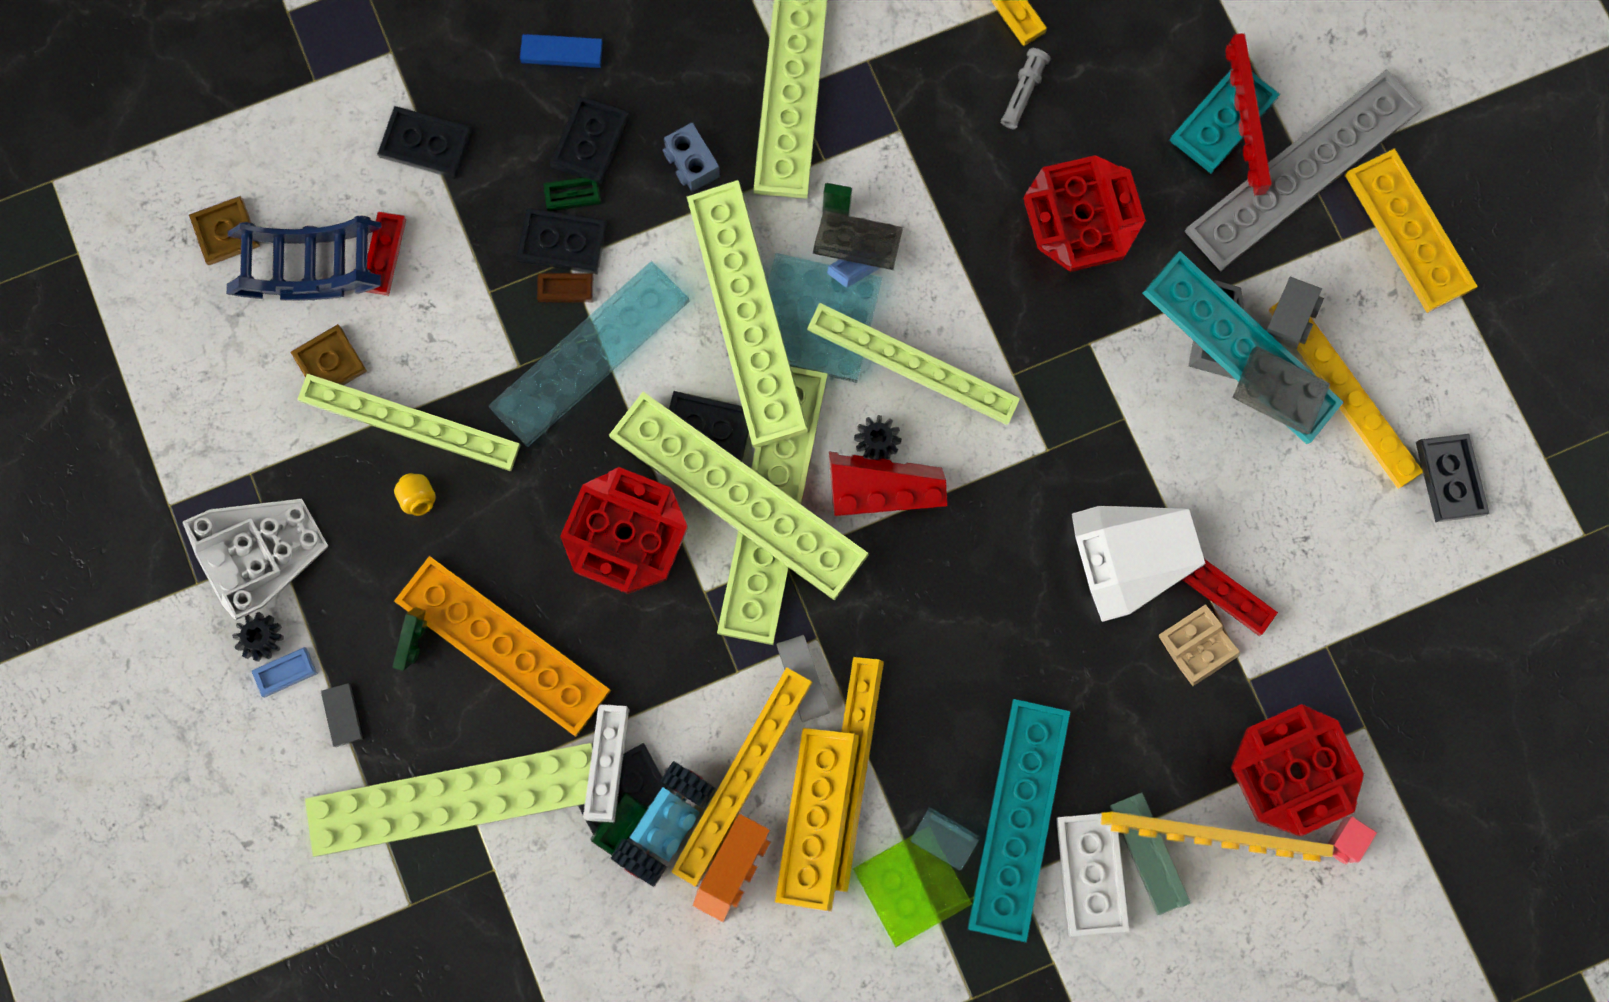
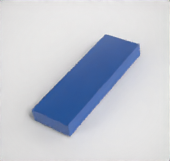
[520,34,603,68]

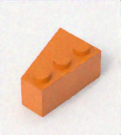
[692,814,771,922]

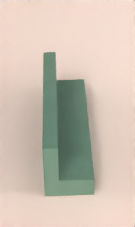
[1110,793,1191,915]

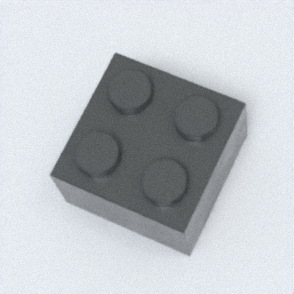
[1267,276,1324,349]

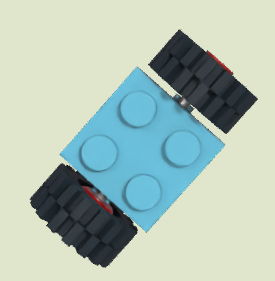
[610,761,717,887]

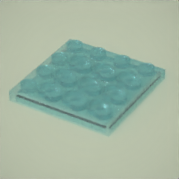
[768,253,882,383]

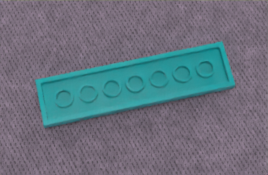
[1142,251,1344,444]
[968,699,1070,942]

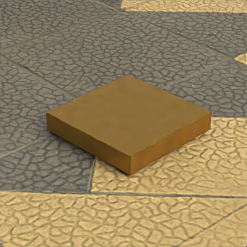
[189,196,260,266]
[290,324,367,385]

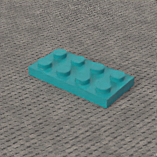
[1169,69,1280,173]

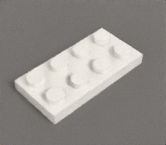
[1056,814,1129,937]

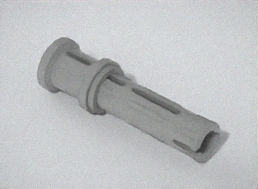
[1001,48,1051,129]

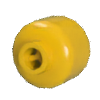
[394,473,436,516]

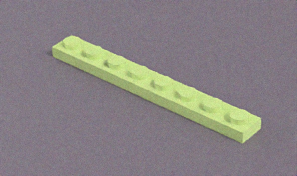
[807,303,1020,425]
[297,374,521,471]

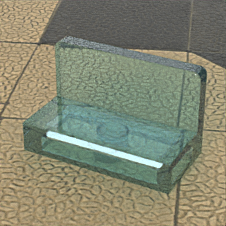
[911,807,979,870]

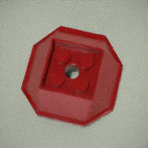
[1023,155,1146,272]
[560,467,688,594]
[1231,704,1364,837]

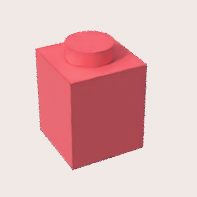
[1328,816,1377,864]

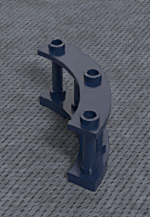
[226,216,381,301]

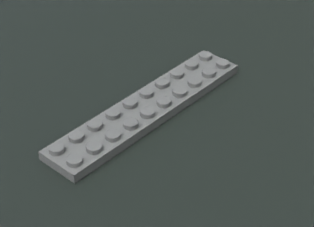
[1185,69,1423,271]

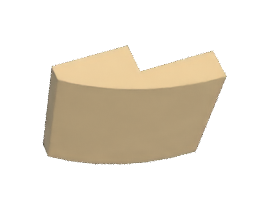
[1159,604,1240,686]

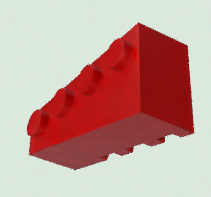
[829,451,947,516]

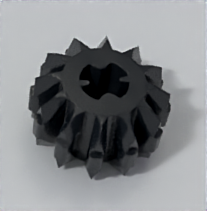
[854,415,902,460]
[232,612,284,662]

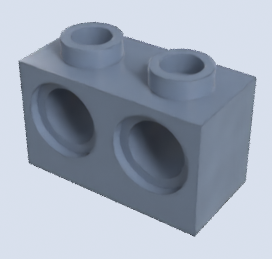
[663,123,720,192]

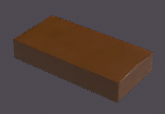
[537,273,594,303]

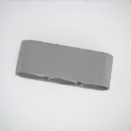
[776,635,830,722]

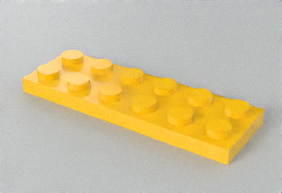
[1345,149,1478,313]
[775,728,859,912]

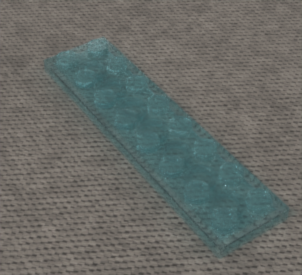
[488,261,689,447]

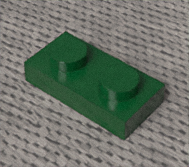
[393,607,427,671]

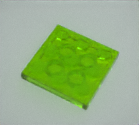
[853,826,972,948]

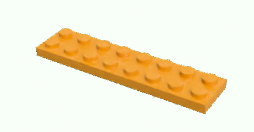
[394,556,611,737]

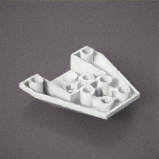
[183,499,328,620]
[1072,506,1206,622]

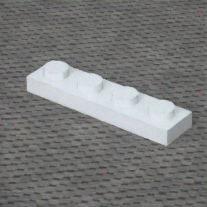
[583,705,629,822]

